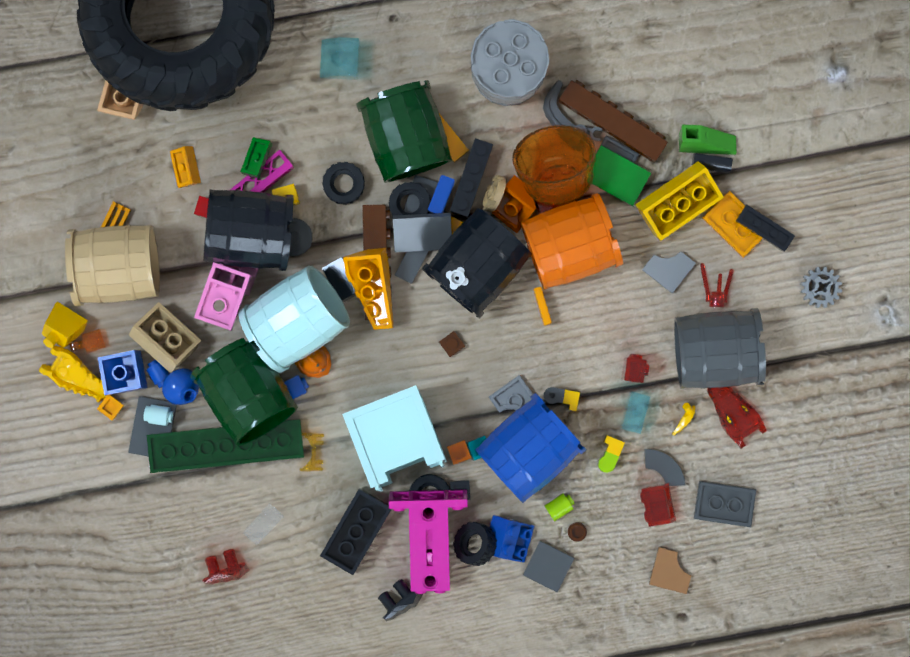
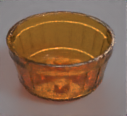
[512,125,596,205]

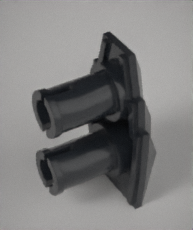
[378,579,423,622]

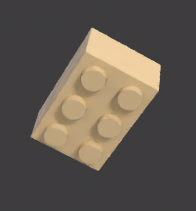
[129,302,201,373]

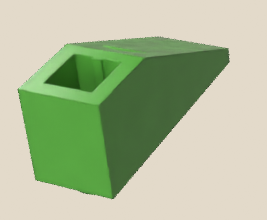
[679,124,737,155]

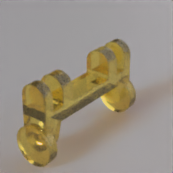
[300,433,324,471]

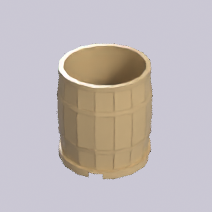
[65,225,160,306]

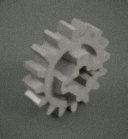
[800,267,842,308]

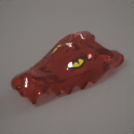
[707,387,767,449]

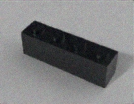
[450,138,493,219]

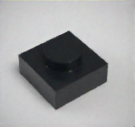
[450,480,471,500]

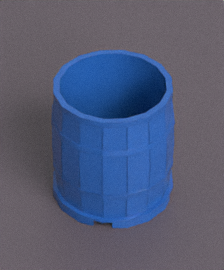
[475,393,586,503]

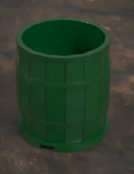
[356,80,452,183]
[190,338,298,446]

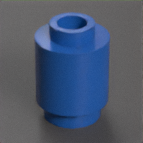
[146,360,170,389]

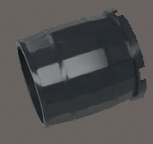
[203,189,294,271]
[422,208,532,319]

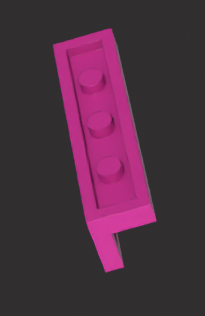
[230,150,294,193]

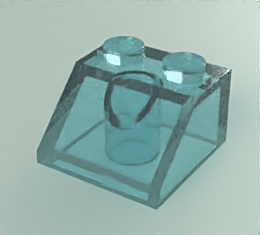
[320,37,360,80]

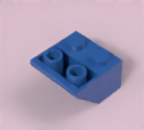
[490,515,534,563]

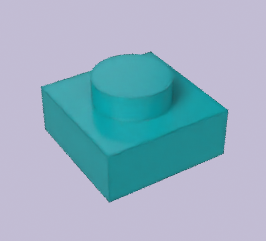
[466,436,486,461]

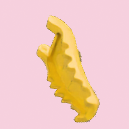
[39,345,107,402]

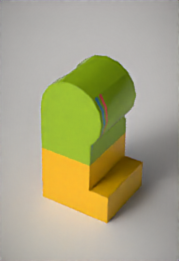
[597,435,625,473]

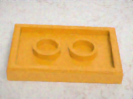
[702,190,762,258]

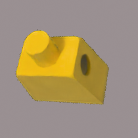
[42,302,88,348]

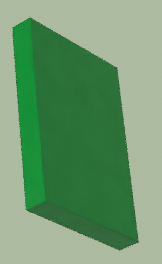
[583,145,652,206]

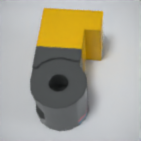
[544,387,580,411]

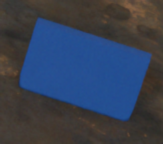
[428,175,455,214]

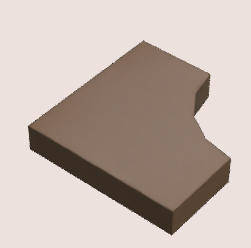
[649,547,691,594]

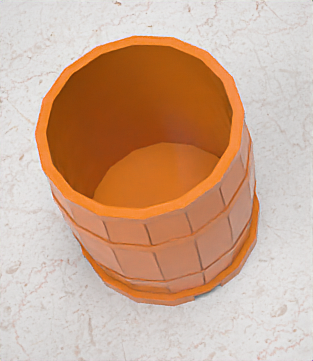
[521,193,623,290]

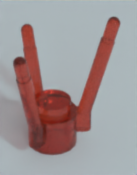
[700,263,733,307]

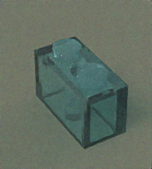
[620,392,650,434]

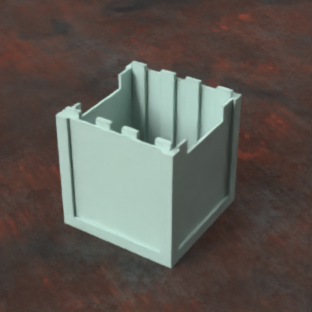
[342,385,447,492]

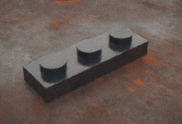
[736,205,795,252]

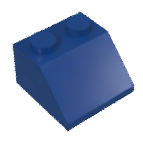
[98,350,148,395]

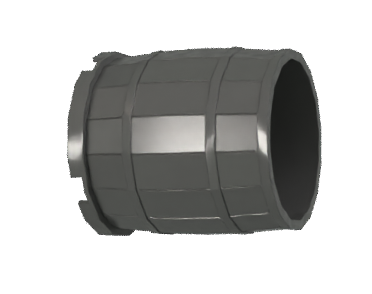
[674,308,766,389]

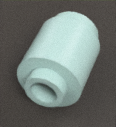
[144,405,173,426]

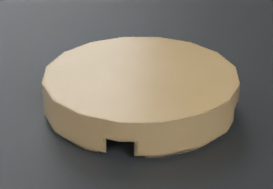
[482,175,506,213]

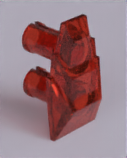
[202,549,250,584]

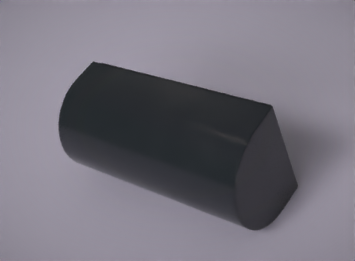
[692,153,733,173]

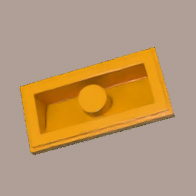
[170,146,201,188]

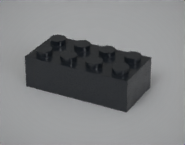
[320,488,391,575]

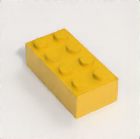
[635,161,724,241]

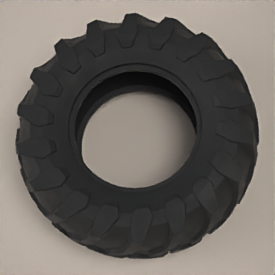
[77,0,275,111]

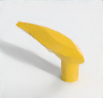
[672,403,695,435]

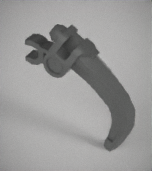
[543,80,603,150]

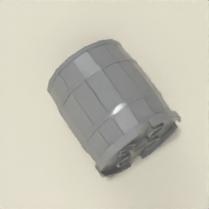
[471,19,549,106]

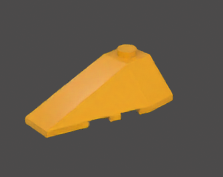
[343,248,393,330]

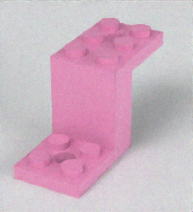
[194,262,259,331]

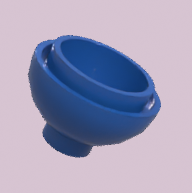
[162,368,199,405]

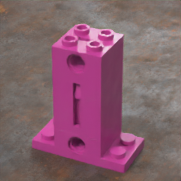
[389,490,468,594]

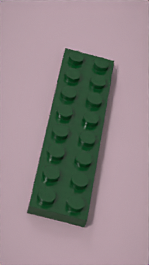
[146,419,304,473]

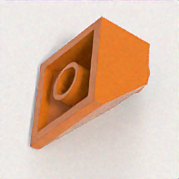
[492,175,536,233]

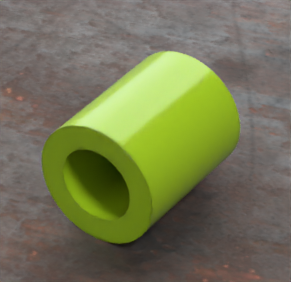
[544,493,575,522]

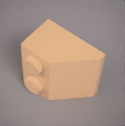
[97,80,143,120]

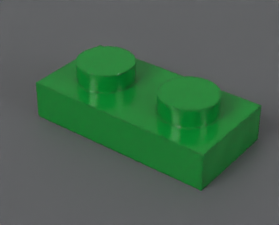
[240,137,272,179]

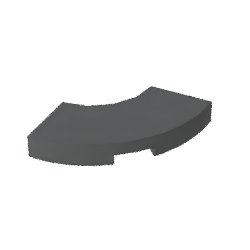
[644,449,685,486]

